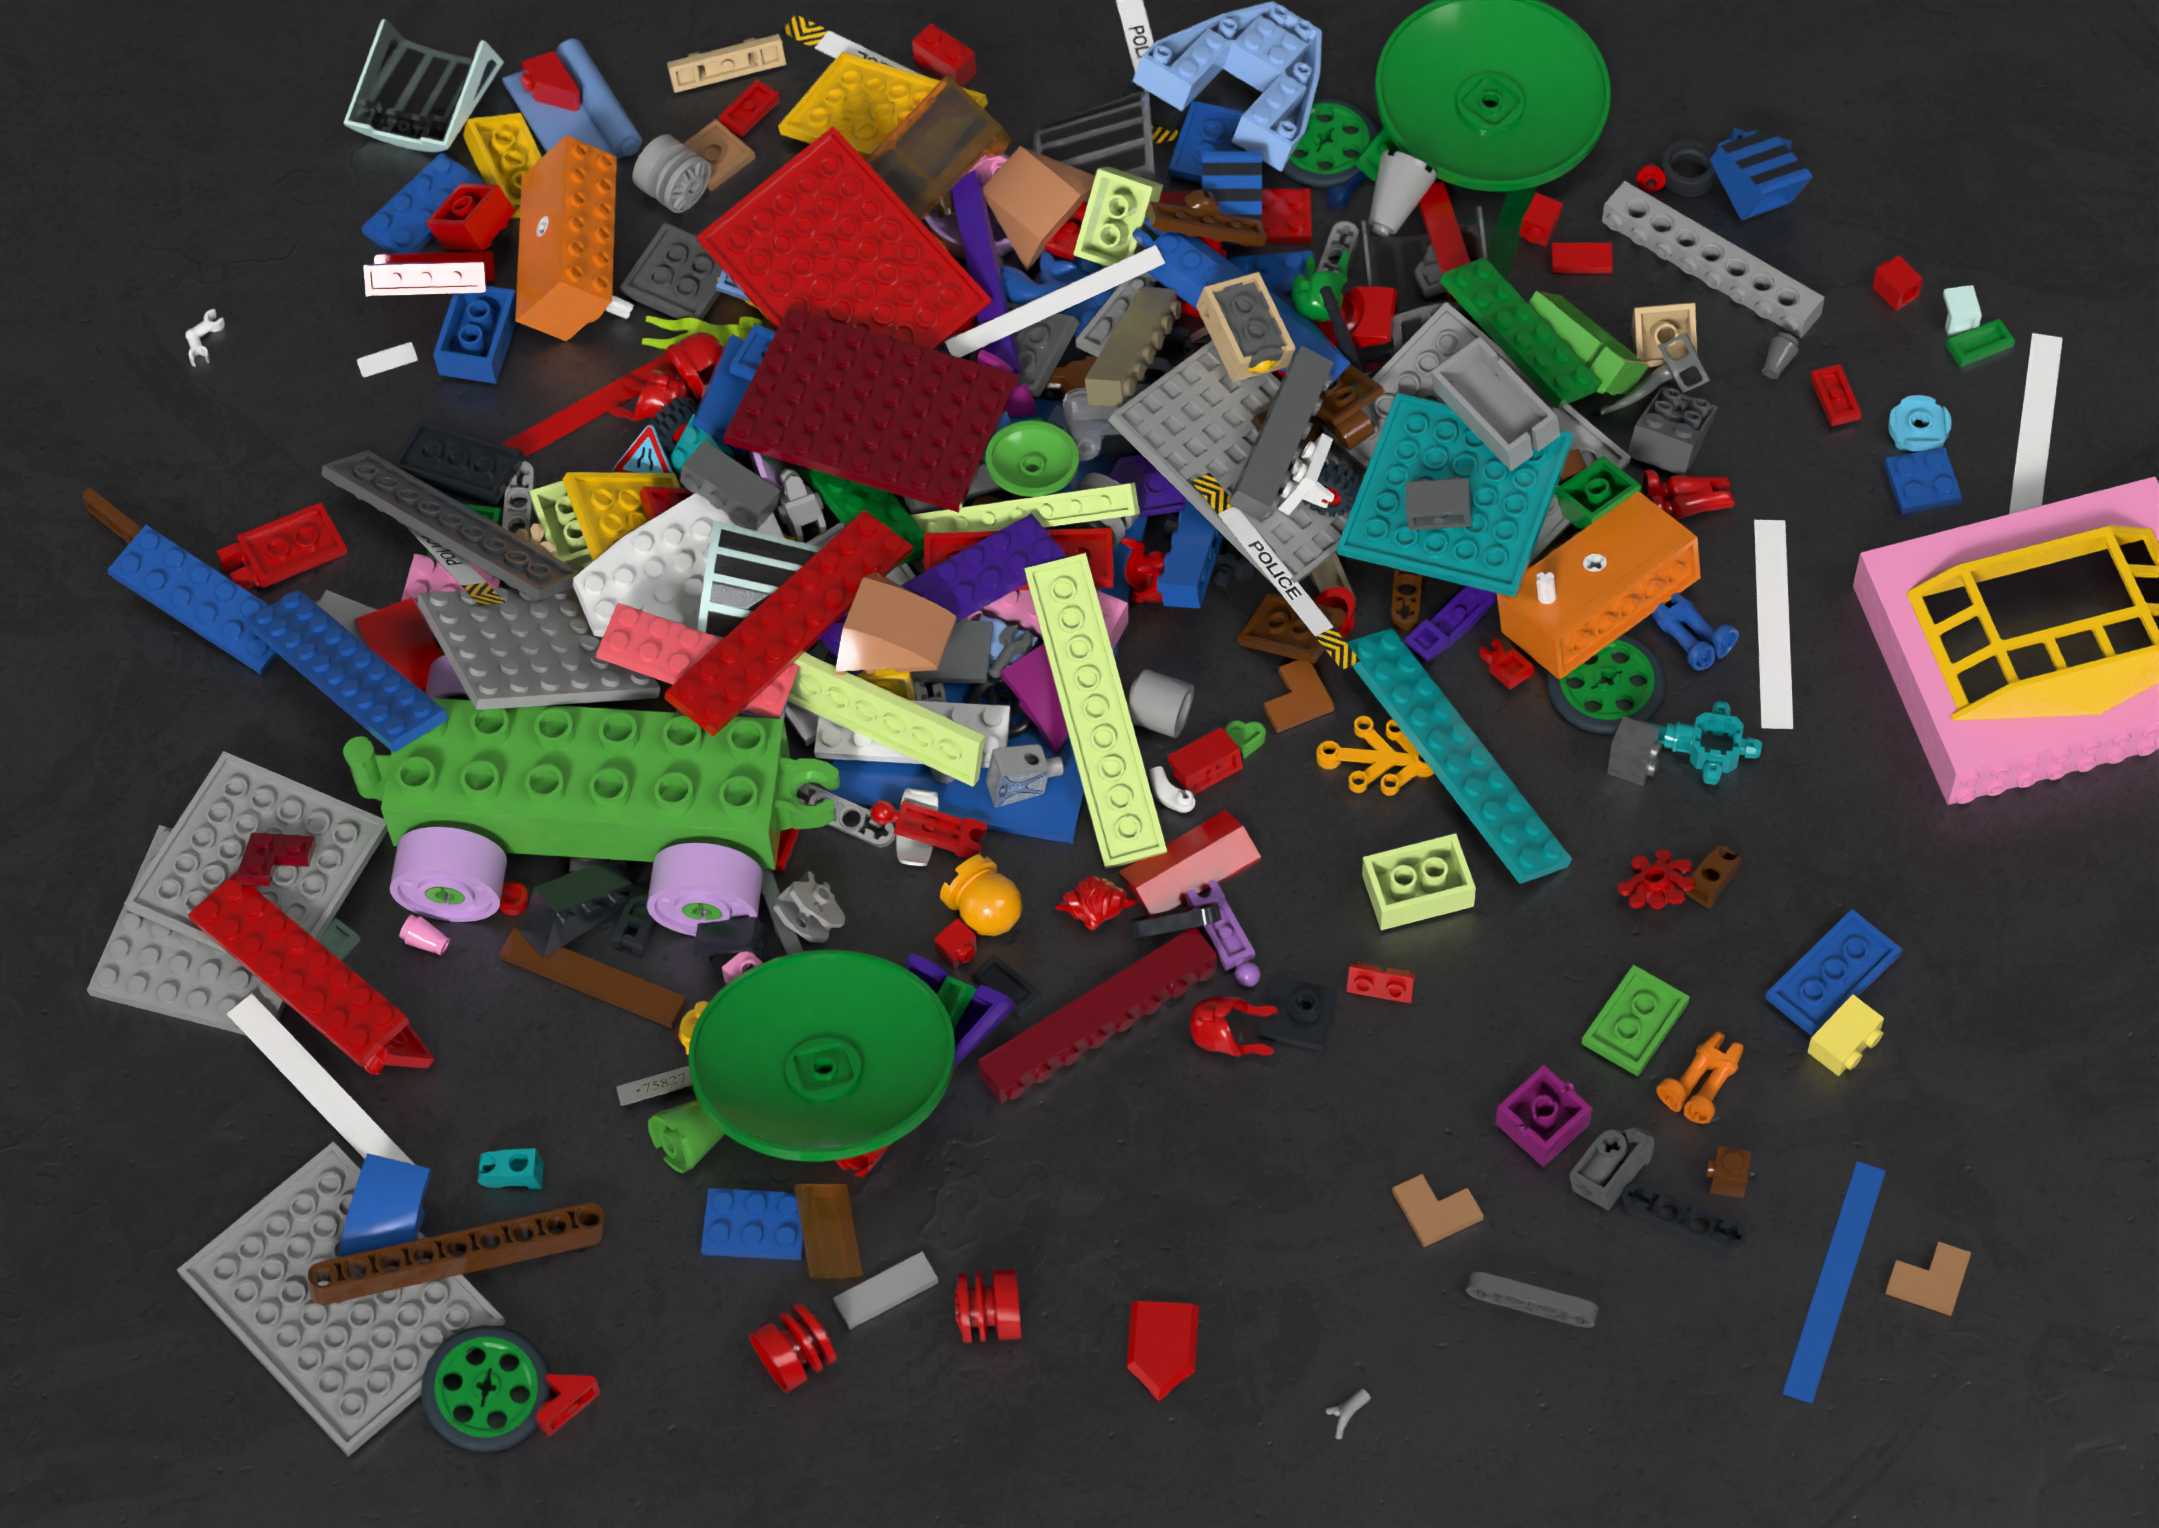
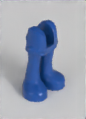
[1651,593,1739,670]

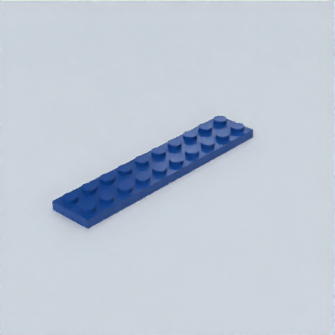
[246,589,449,753]

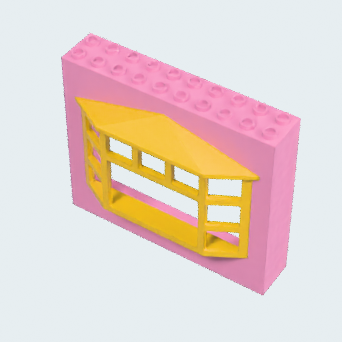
[1853,477,2159,805]

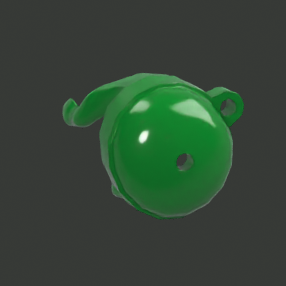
[1291,250,1349,323]

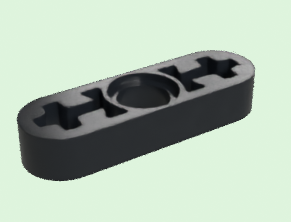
[1129,902,1222,938]

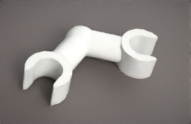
[186,309,225,367]

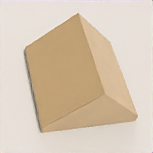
[1631,302,1697,367]

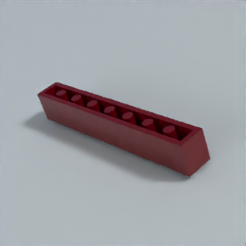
[977,927,1217,1104]

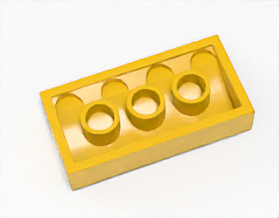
[463,113,542,220]

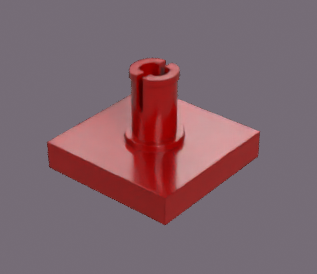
[363,1024,435,1075]

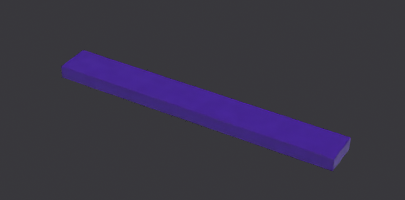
[951,170,1021,374]

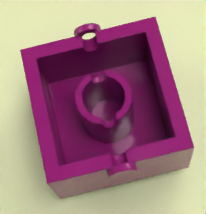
[1495,1065,1592,1167]

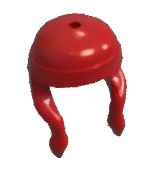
[608,370,688,421]
[1120,538,1165,603]
[1190,995,1278,1056]

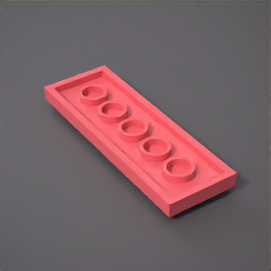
[596,602,799,719]

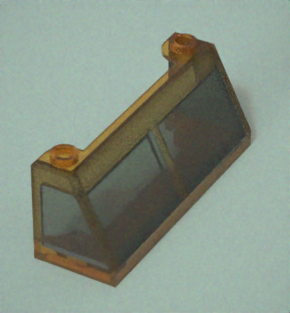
[865,75,1012,221]

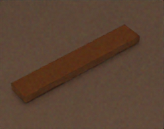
[499,928,687,1029]

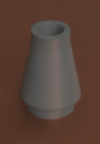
[1762,332,1799,379]

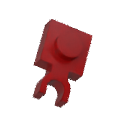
[1479,639,1534,689]

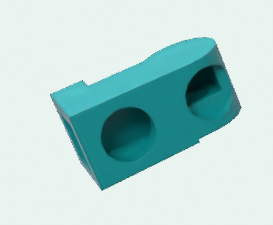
[478,1148,544,1190]

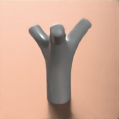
[1326,1389,1370,1439]

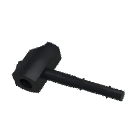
[1320,286,1392,379]

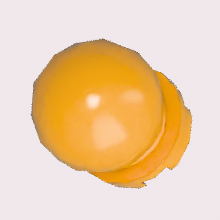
[940,854,1023,936]

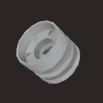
[632,135,711,213]

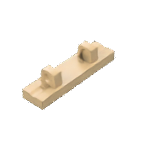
[667,34,786,93]

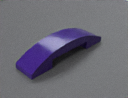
[1404,586,1497,661]

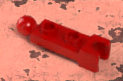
[870,800,988,859]

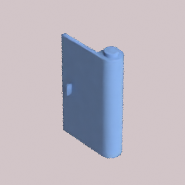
[503,39,642,159]

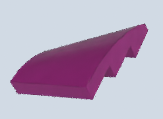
[1001,644,1068,755]

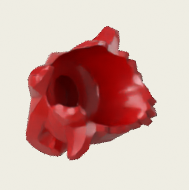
[1055,875,1136,931]

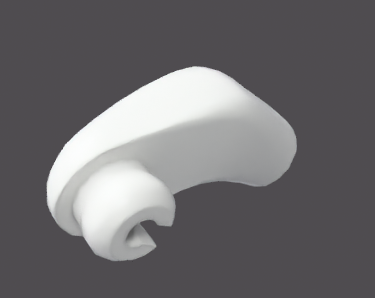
[1149,767,1195,813]

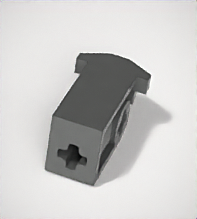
[1569,1127,1655,1211]

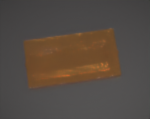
[794,1184,863,1278]

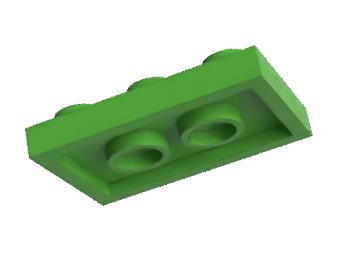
[1581,965,1690,1076]

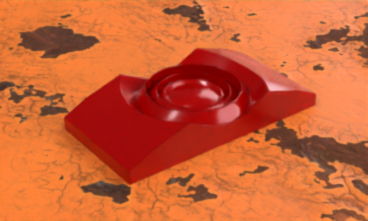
[1312,287,1397,351]

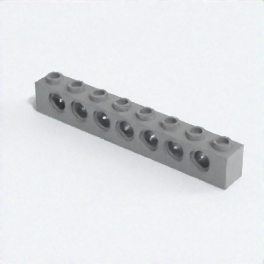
[1602,181,1825,338]

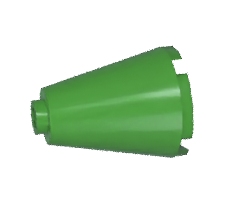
[648,1099,725,1173]

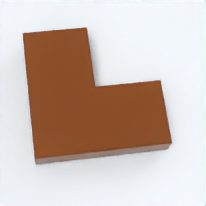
[1264,660,1334,733]

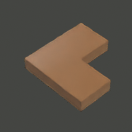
[1392,1174,1484,1247]
[1885,1242,1971,1316]

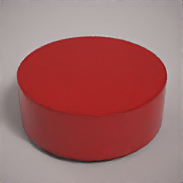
[499,882,530,915]

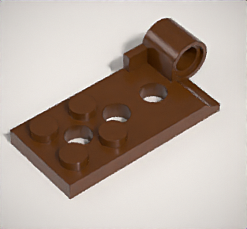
[1316,365,1385,451]

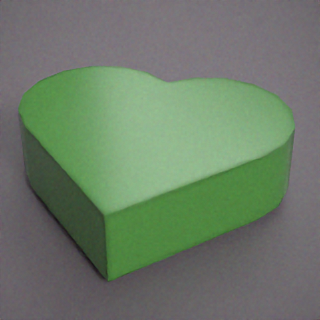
[1224,720,1266,759]

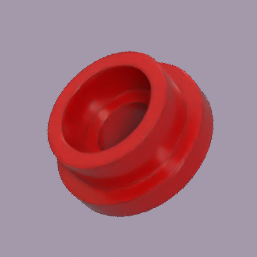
[1636,164,1666,193]

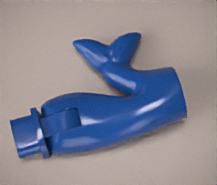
[999,250,1076,314]

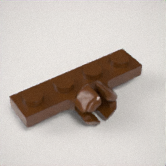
[1146,190,1267,247]

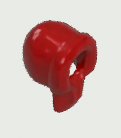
[665,332,724,405]

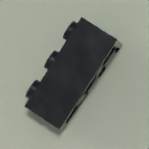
[520,859,632,959]

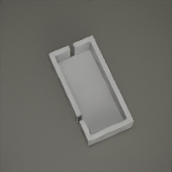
[1431,337,1560,471]

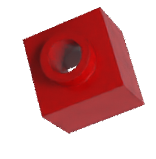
[934,918,977,970]

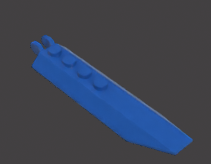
[1132,217,1351,386]

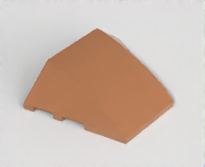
[983,146,1096,270]
[835,571,957,675]

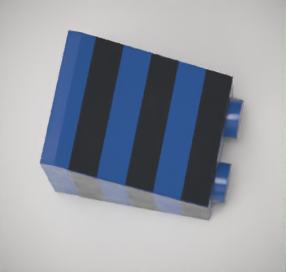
[1710,129,1812,221]
[1202,151,1262,246]

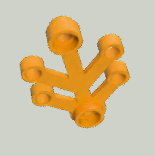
[1316,716,1434,796]

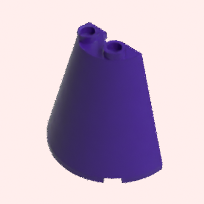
[905,953,1015,1069]

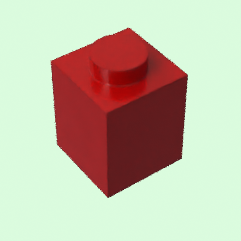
[1519,193,1563,247]
[1873,255,1923,311]

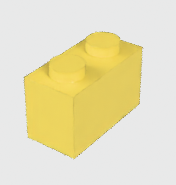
[1808,995,1884,1077]

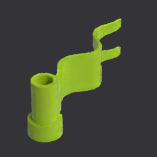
[642,316,763,349]

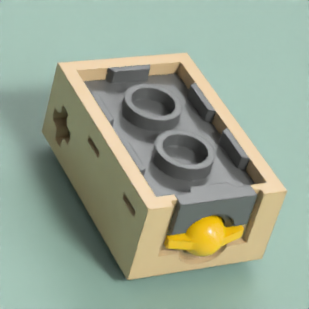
[1196,272,1296,382]

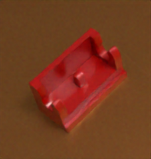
[1167,727,1243,796]

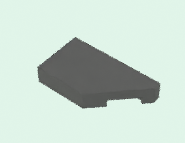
[1414,244,1446,299]

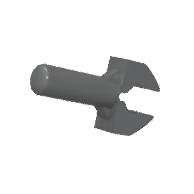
[989,625,1031,678]

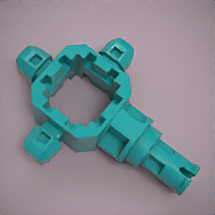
[1650,701,1762,785]

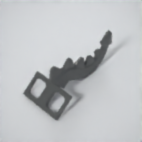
[1593,332,1710,416]

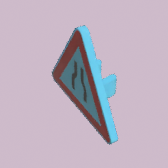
[612,424,673,473]

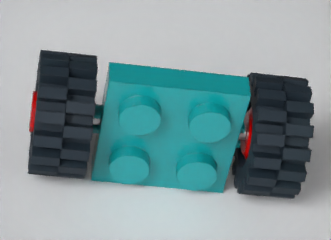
[650,397,748,475]

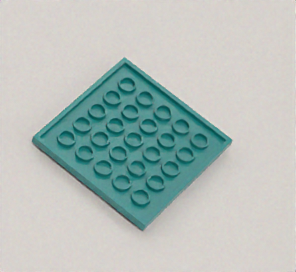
[1336,393,1574,598]

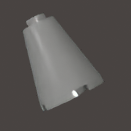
[1368,150,1437,237]

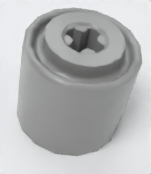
[1127,669,1194,738]

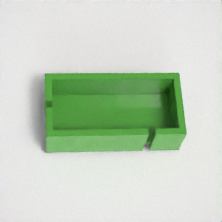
[1528,290,1649,396]

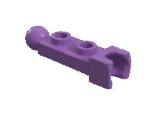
[1186,880,1261,987]

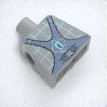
[986,744,1063,808]

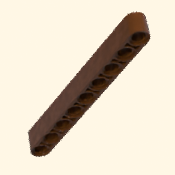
[308,1203,605,1305]

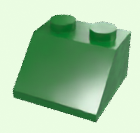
[1555,456,1641,530]

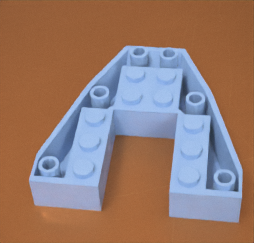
[1133,1,1322,171]

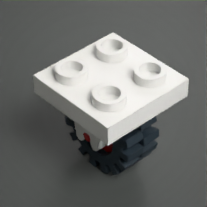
[1278,433,1360,517]

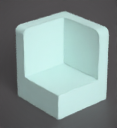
[1943,285,1982,336]

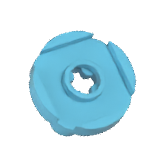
[1888,395,1951,452]

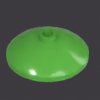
[986,421,1079,497]

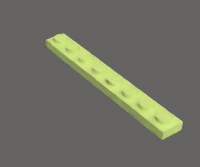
[910,482,1140,533]

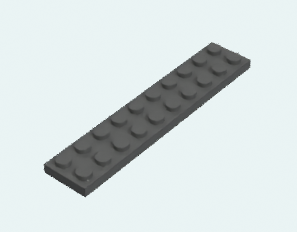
[322,450,580,601]

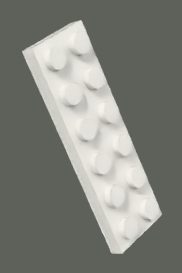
[814,700,1011,768]

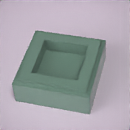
[318,918,361,961]

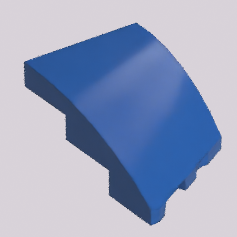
[339,1153,432,1257]

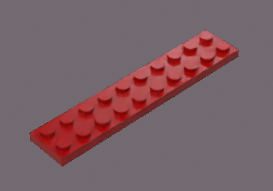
[664,510,913,737]

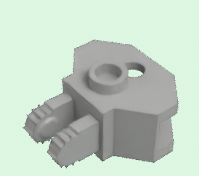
[777,468,826,542]
[773,871,845,943]

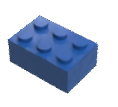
[433,286,516,384]

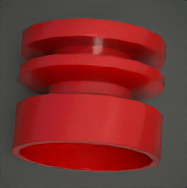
[955,1268,1022,1343]
[749,1301,837,1393]

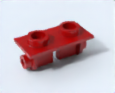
[1346,961,1416,1003]

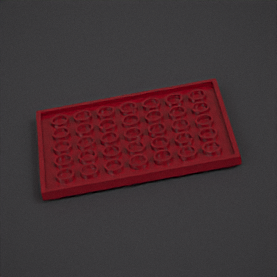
[724,308,1019,513]

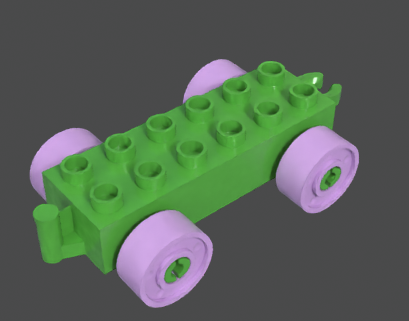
[343,655,840,936]

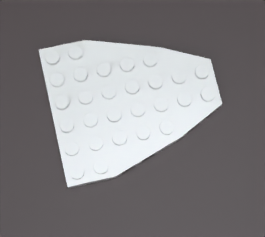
[573,493,796,638]

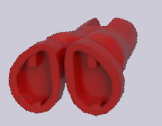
[1642,470,1735,519]

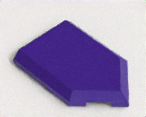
[1107,455,1186,518]

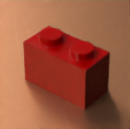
[912,23,976,87]

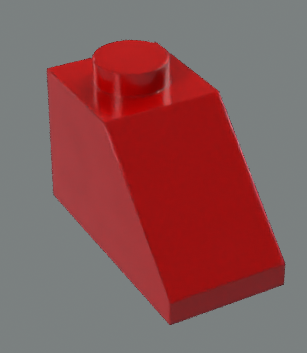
[520,51,580,112]

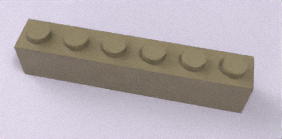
[1085,287,1181,408]

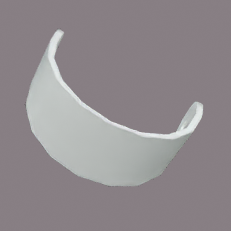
[896,788,939,866]

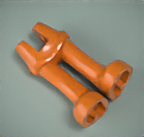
[1656,1031,1744,1124]

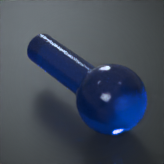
[1326,170,1368,209]

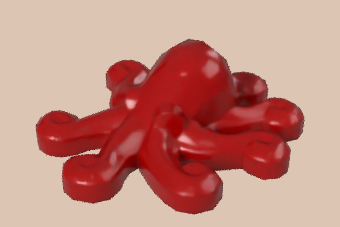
[1617,849,1695,909]

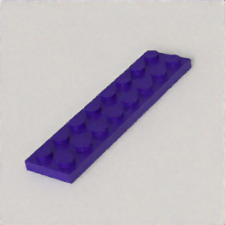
[820,513,1066,676]

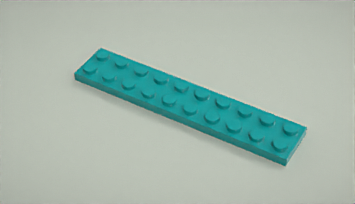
[1346,628,1572,884]

